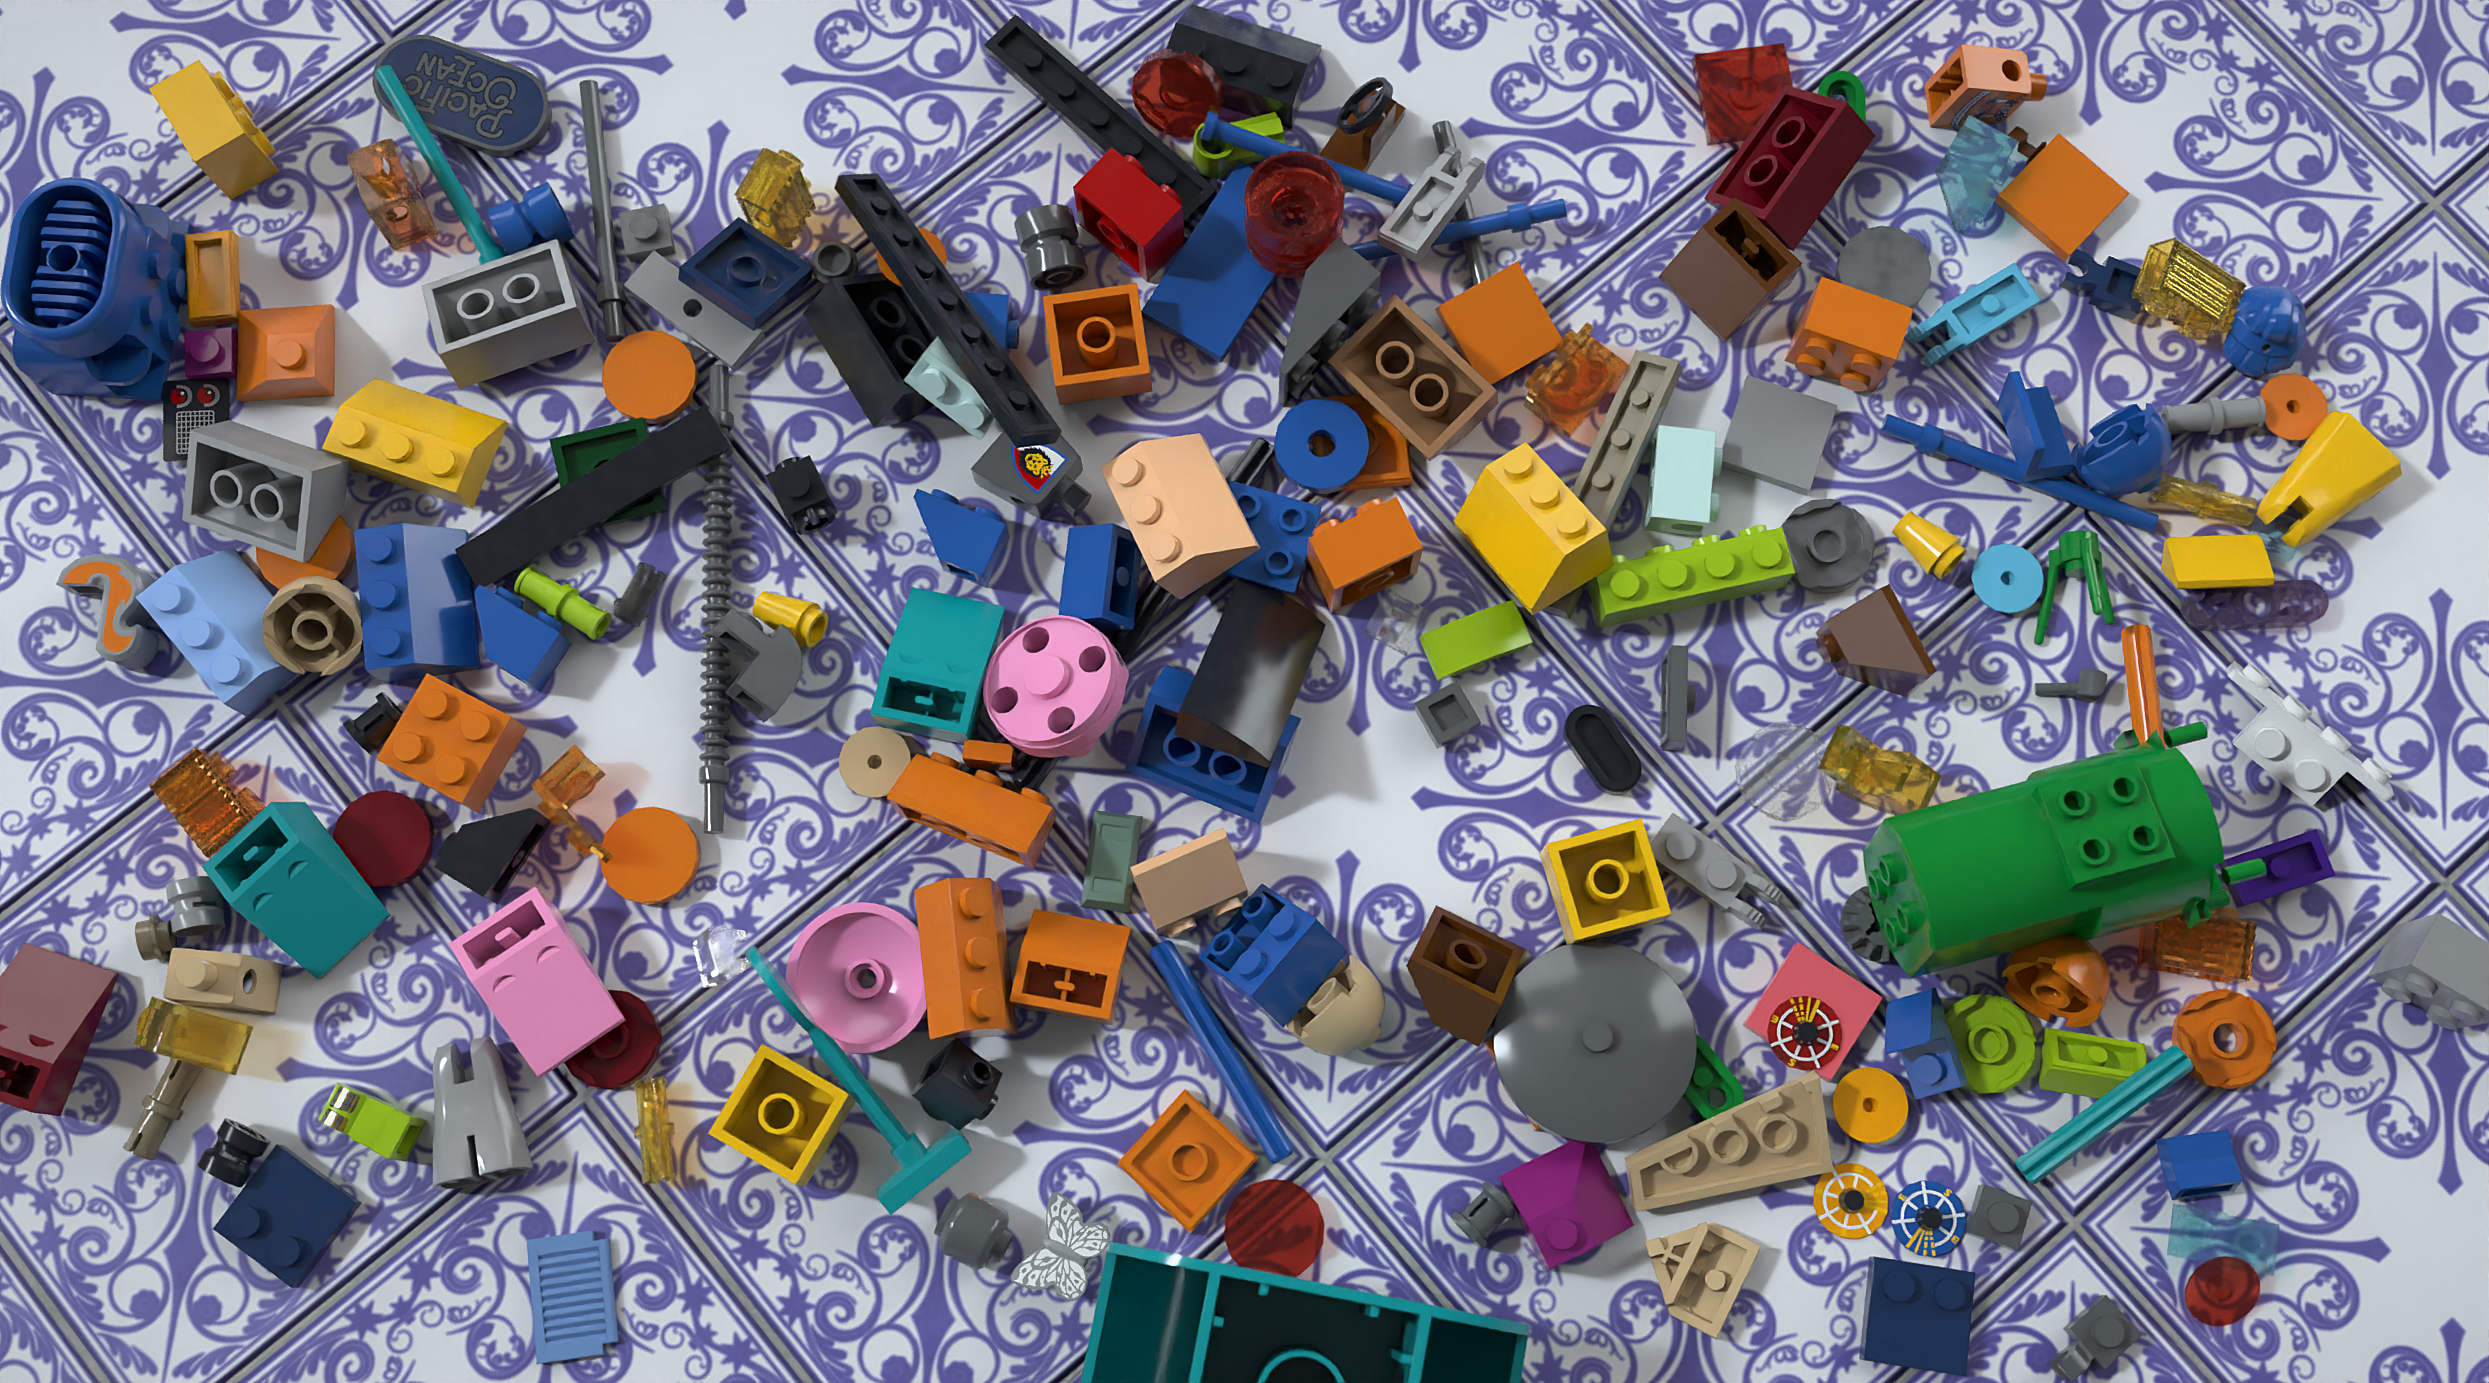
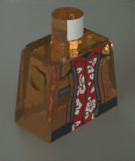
[347,139,438,251]

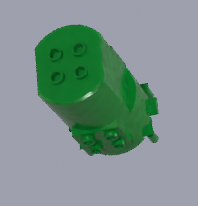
[1863,721,2266,979]

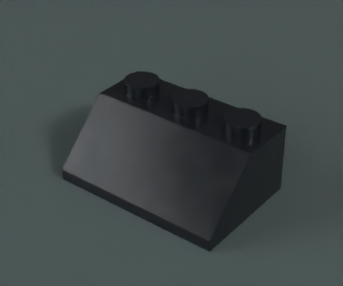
[1161,4,1321,129]
[803,272,937,428]

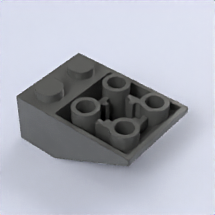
[1278,237,1381,407]

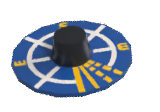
[1891,1180,1966,1257]

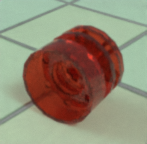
[1244,151,1345,279]

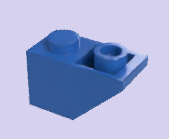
[913,489,1010,588]
[474,584,572,692]

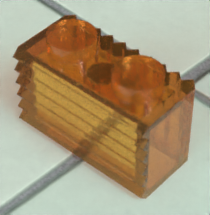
[149,746,266,859]
[2136,907,2257,985]

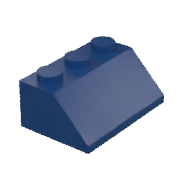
[354,523,481,683]
[1125,664,1302,824]

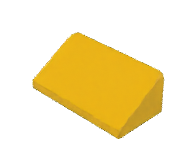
[2161,534,2275,590]

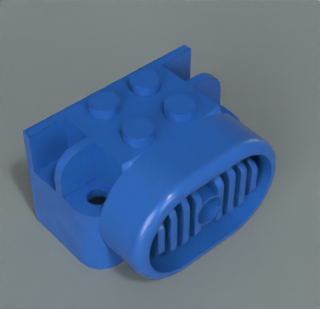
[0,177,193,401]

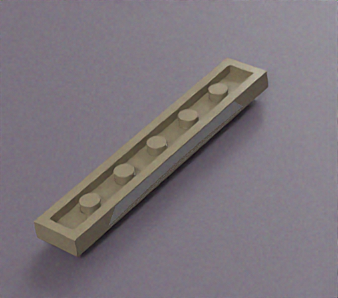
[1542,350,1683,619]

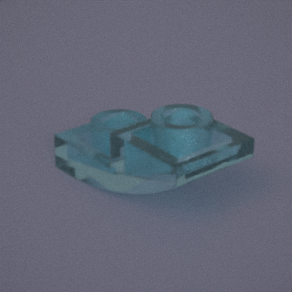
[2167,1204,2280,1276]

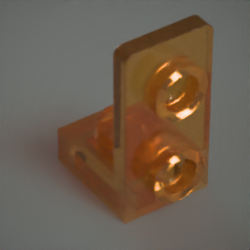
[530,744,614,863]

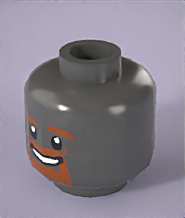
[934,1193,1014,1270]

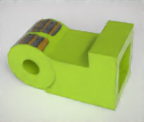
[317,1082,428,1162]

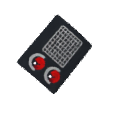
[163,379,230,462]

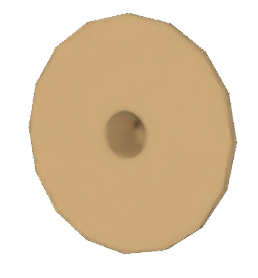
[839,726,911,798]

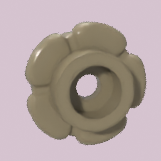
[135,914,177,962]

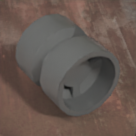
[1014,204,1089,291]

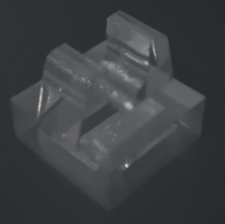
[1364,588,1430,656]
[691,925,753,988]

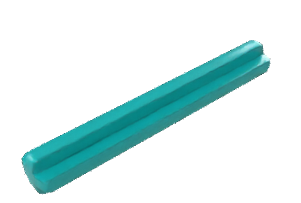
[2015,1046,2194,1184]

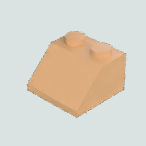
[1130,828,1248,938]

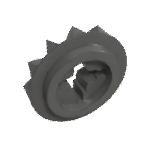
[1840,885,1896,962]

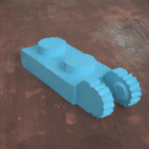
[1906,263,2042,368]

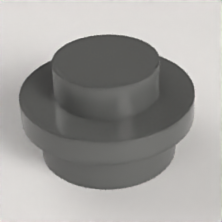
[811,241,858,285]

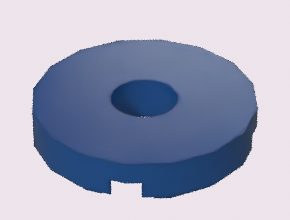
[1274,398,1370,494]

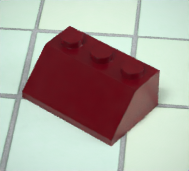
[1704,85,1876,251]

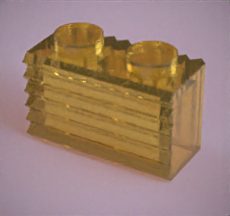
[734,148,816,248]
[2131,237,2246,340]

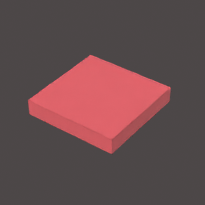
[1743,942,1882,1082]

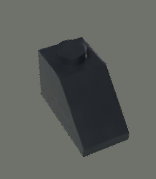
[434,808,552,904]

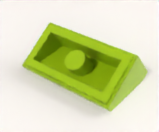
[2039,1028,2147,1099]

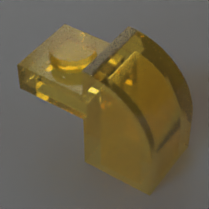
[1818,725,1941,815]
[134,997,254,1075]

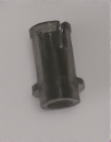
[613,562,667,627]

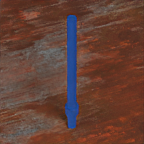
[1288,198,1567,278]
[1880,414,2159,533]

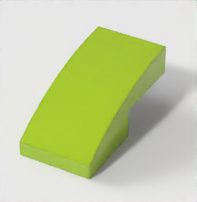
[1419,599,1533,681]

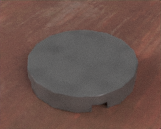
[1835,226,1932,308]
[1781,499,1875,594]

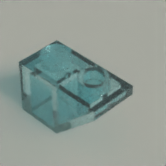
[1935,115,2018,235]

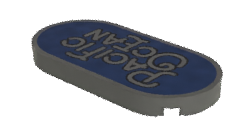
[372,35,552,157]

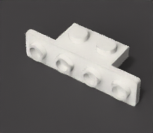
[2227,661,2394,807]

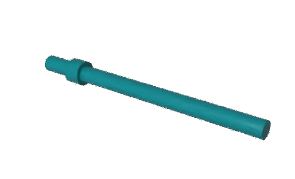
[374,65,508,265]

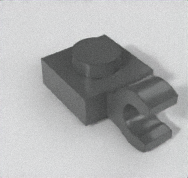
[2048,1295,2142,1381]

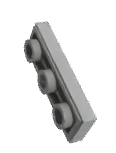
[624,250,765,372]

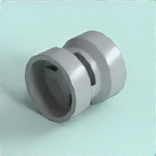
[166,876,225,937]

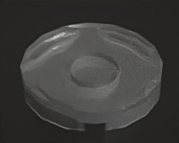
[1735,723,1836,820]

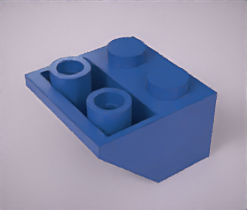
[1198,884,1347,1028]

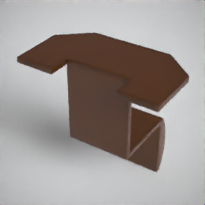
[2007,126,2047,167]

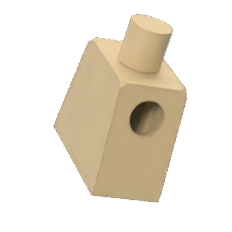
[164,948,284,1013]

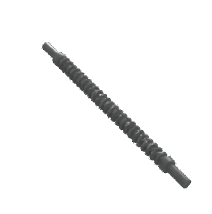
[699,365,734,834]

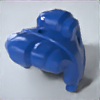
[2222,285,2307,377]

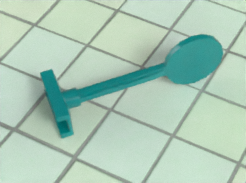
[745,945,972,1215]

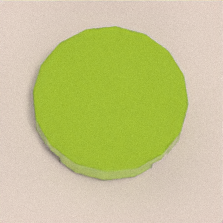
[1944,994,2037,1095]

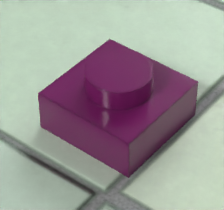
[184,327,238,379]

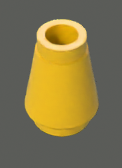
[1892,511,1967,579]
[752,591,828,648]

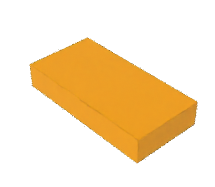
[185,229,241,328]

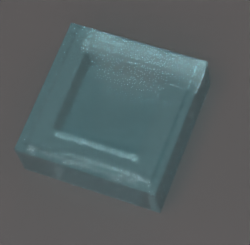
[2247,507,2303,563]

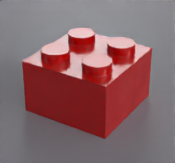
[1073,147,1185,282]

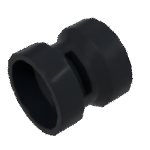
[197,1118,270,1188]

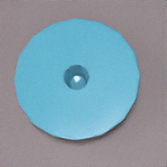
[1971,544,2044,614]

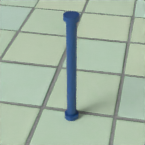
[1200,111,1413,204]

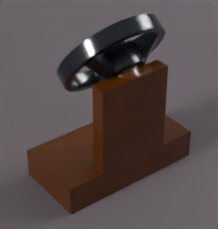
[1319,77,1406,172]

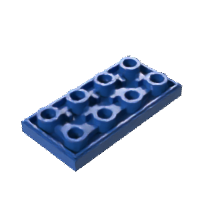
[1141,161,1319,363]

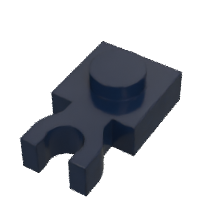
[2059,249,2153,320]

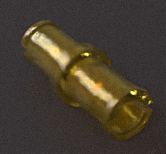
[2151,472,2257,528]
[633,1078,676,1184]

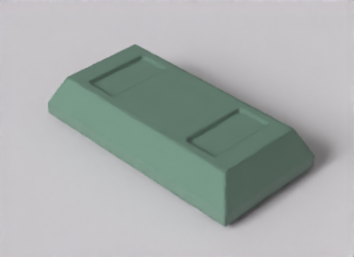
[1081,810,1143,913]

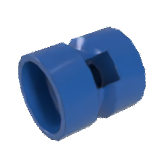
[487,182,576,255]

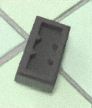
[1660,645,1696,751]

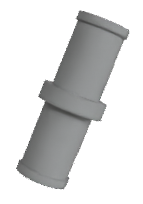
[2160,396,2266,435]

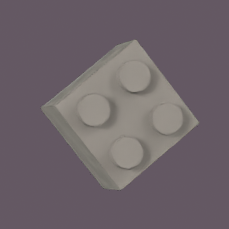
[2368,913,2489,1030]

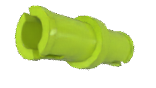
[514,566,612,640]

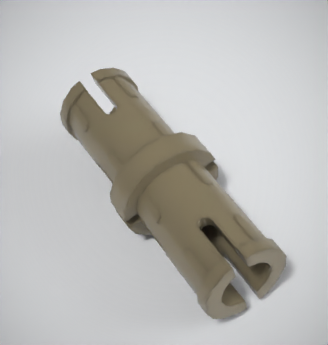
[123,1055,203,1161]

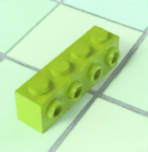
[1587,525,1795,628]

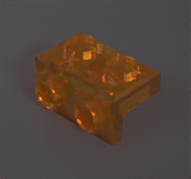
[1524,322,1629,440]

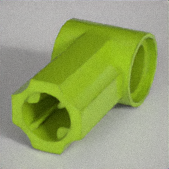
[1192,112,1286,178]

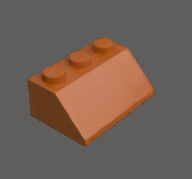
[886,752,1057,869]
[914,878,1018,1040]

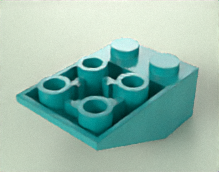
[870,587,1006,744]
[202,802,391,979]

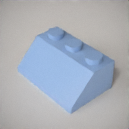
[136,548,299,716]

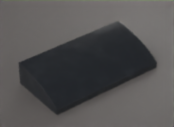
[1174,578,1326,768]

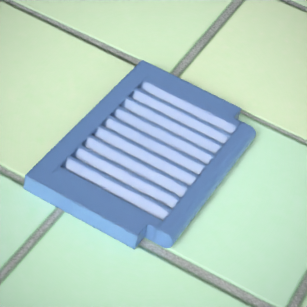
[526,1230,619,1364]

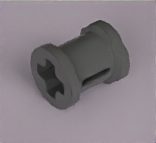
[1450,1181,1518,1249]

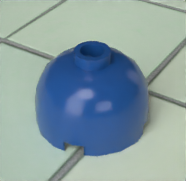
[2071,403,2173,496]

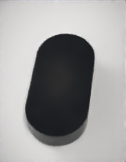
[1563,705,1642,795]

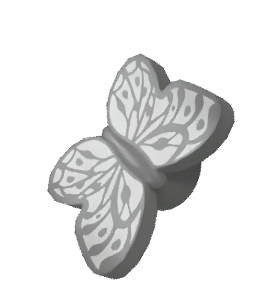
[1011,1192,1110,1302]

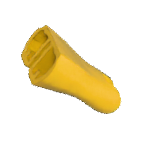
[2256,411,2402,549]

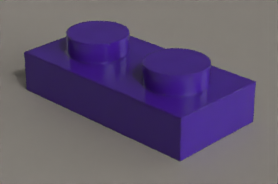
[2218,829,2336,909]

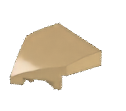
[1645,1222,1761,1340]

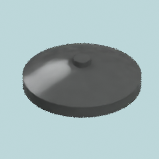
[1493,941,1697,1145]

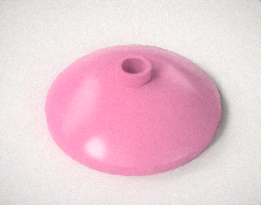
[786,902,927,1054]

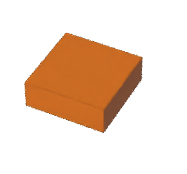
[962,740,1017,773]

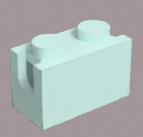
[904,336,995,441]
[1644,425,1723,536]

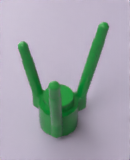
[2034,530,2115,645]

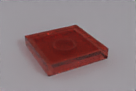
[1691,43,1793,146]

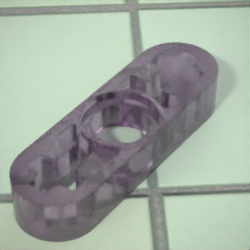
[2181,580,2329,631]

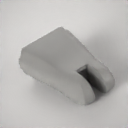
[433,1037,534,1190]

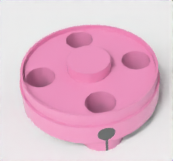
[983,615,1129,758]

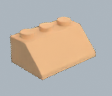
[1101,433,1260,600]

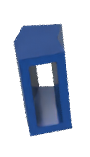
[2156,1129,2243,1201]

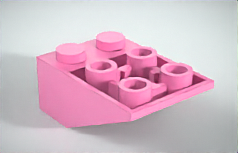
[449,887,626,1079]

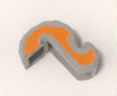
[56,554,159,671]

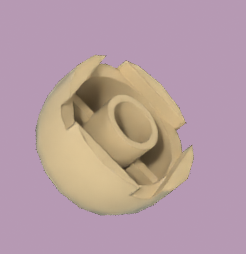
[262,576,363,676]
[1286,955,1385,1056]

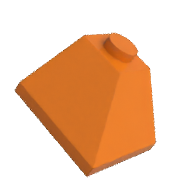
[237,304,335,402]

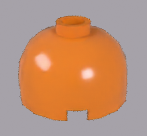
[2002,935,2110,1028]

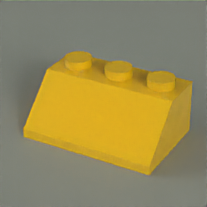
[322,378,508,509]
[1454,442,1614,616]

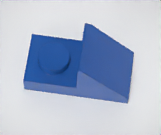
[1884,988,1969,1100]

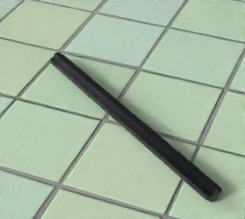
[1012,437,1275,791]

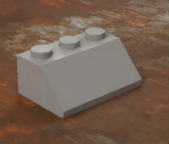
[421,239,595,389]
[182,420,349,563]

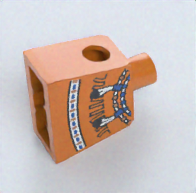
[1924,44,2047,127]

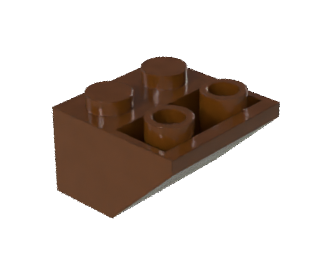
[1659,197,1802,343]

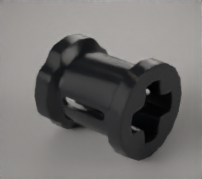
[343,692,403,756]

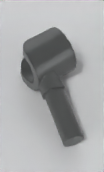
[2034,669,2107,702]

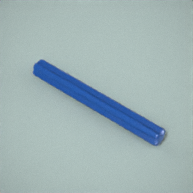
[1149,940,1294,1164]

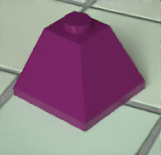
[1498,1141,1634,1270]

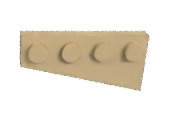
[1624,1071,1833,1212]

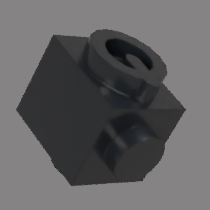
[766,455,838,535]
[912,1038,1003,1131]

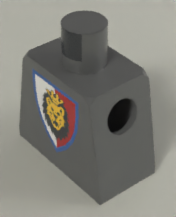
[971,431,1092,519]

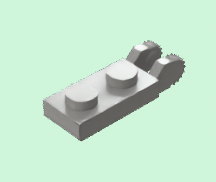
[1377,145,1486,263]
[1650,813,1784,930]

